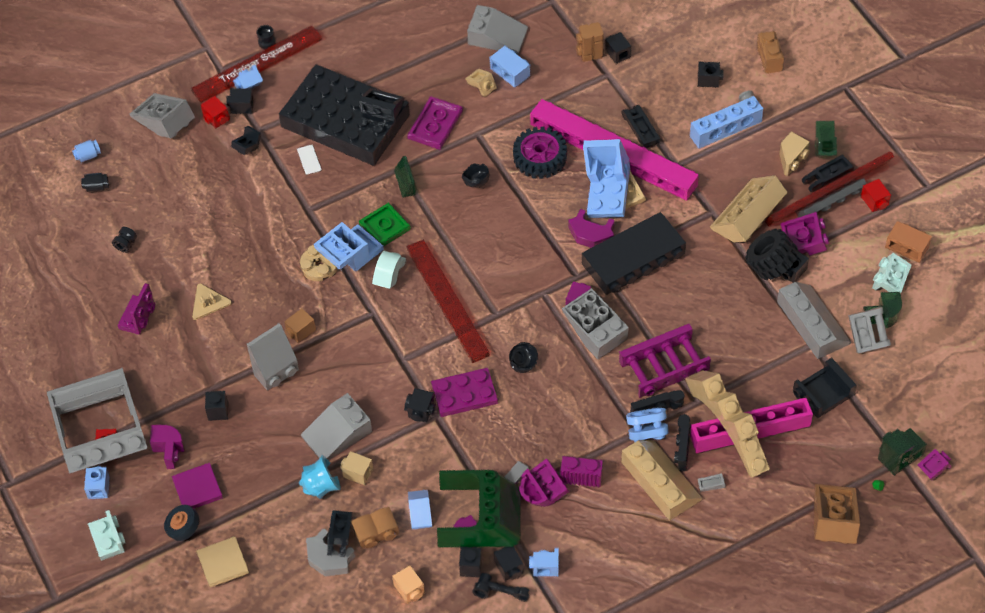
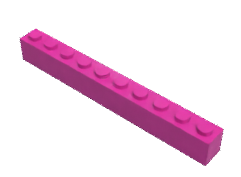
[530,99,699,201]

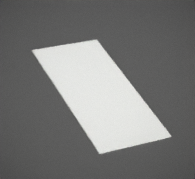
[297,145,321,175]

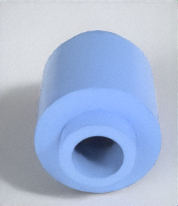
[72,140,101,163]

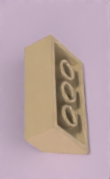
[710,175,787,242]
[621,440,702,521]

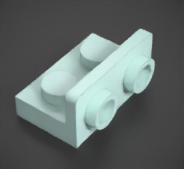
[872,253,911,297]
[88,510,125,561]

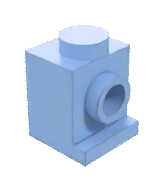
[233,65,263,89]
[529,548,558,576]

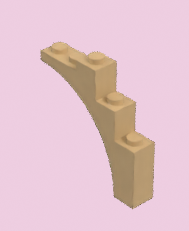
[685,370,770,478]

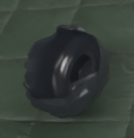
[462,163,490,187]
[509,342,538,373]

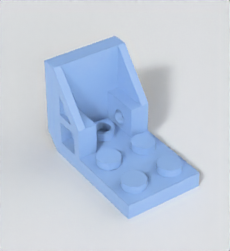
[583,139,630,218]

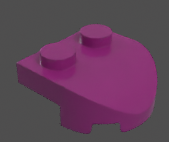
[519,458,569,507]

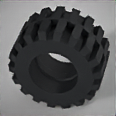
[745,229,798,280]

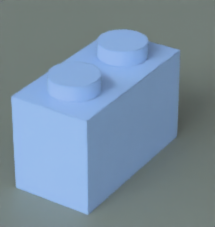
[490,46,530,88]

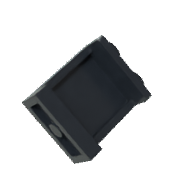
[793,357,857,419]

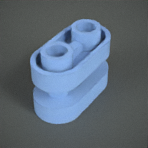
[626,408,669,442]

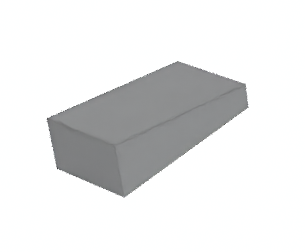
[505,461,529,485]
[697,473,725,492]

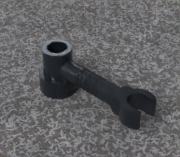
[472,573,529,602]

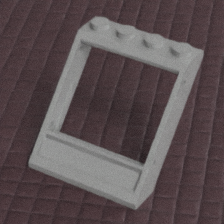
[47,368,147,473]

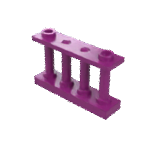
[619,324,711,398]

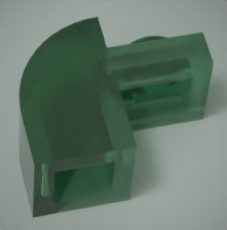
[814,121,837,157]
[863,292,902,329]

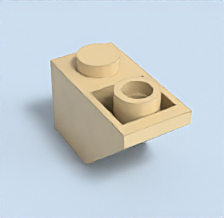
[779,132,810,177]

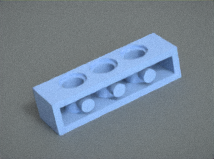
[690,96,763,149]

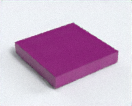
[171,463,223,509]

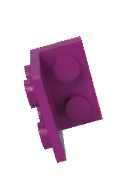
[118,283,156,335]

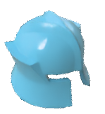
[299,455,341,499]

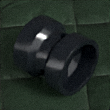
[256,25,276,50]
[112,226,137,253]

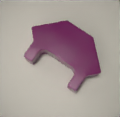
[568,209,614,248]

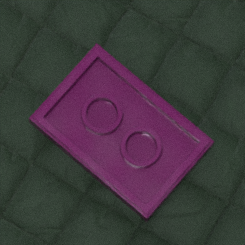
[407,96,463,150]

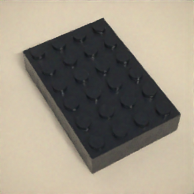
[279,64,410,166]

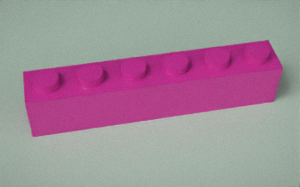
[690,398,813,453]

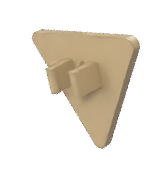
[192,284,232,320]

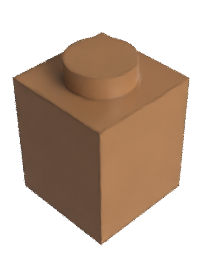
[284,308,316,344]

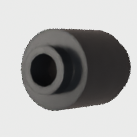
[81,172,109,192]

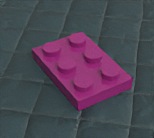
[431,368,498,417]

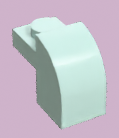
[372,251,406,289]

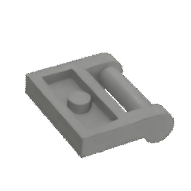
[848,307,891,353]

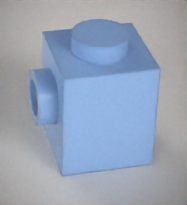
[84,466,110,499]

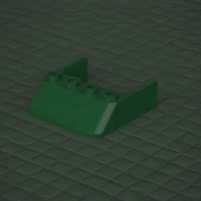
[437,470,521,547]

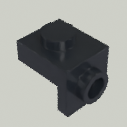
[231,126,261,155]

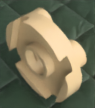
[300,245,338,281]

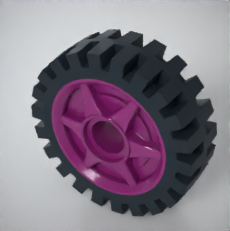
[513,127,567,179]

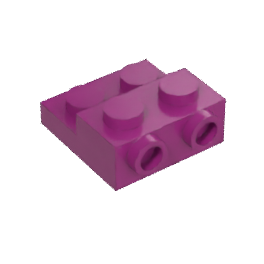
[781,212,829,256]

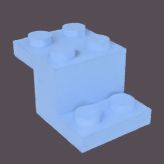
[314,222,384,272]

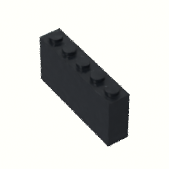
[581,212,686,295]

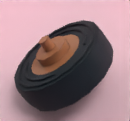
[164,505,200,541]

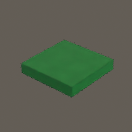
[358,202,411,247]

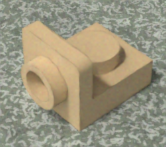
[466,69,497,97]

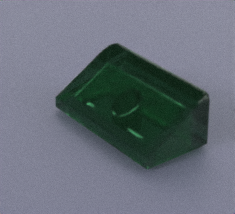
[394,156,416,198]

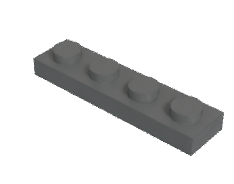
[796,178,867,218]

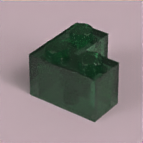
[878,428,927,476]

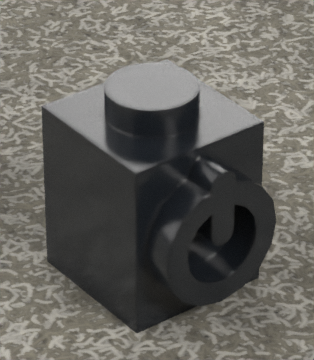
[404,388,435,422]

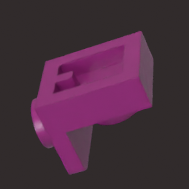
[917,449,952,481]

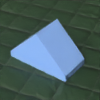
[408,490,432,530]

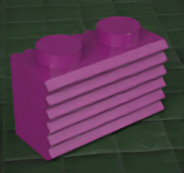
[560,456,603,488]

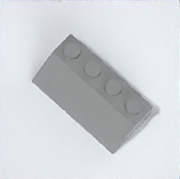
[777,282,851,359]

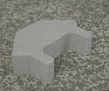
[306,529,355,576]

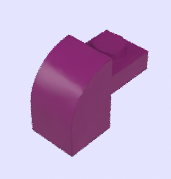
[150,425,185,469]

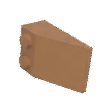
[814,484,860,544]

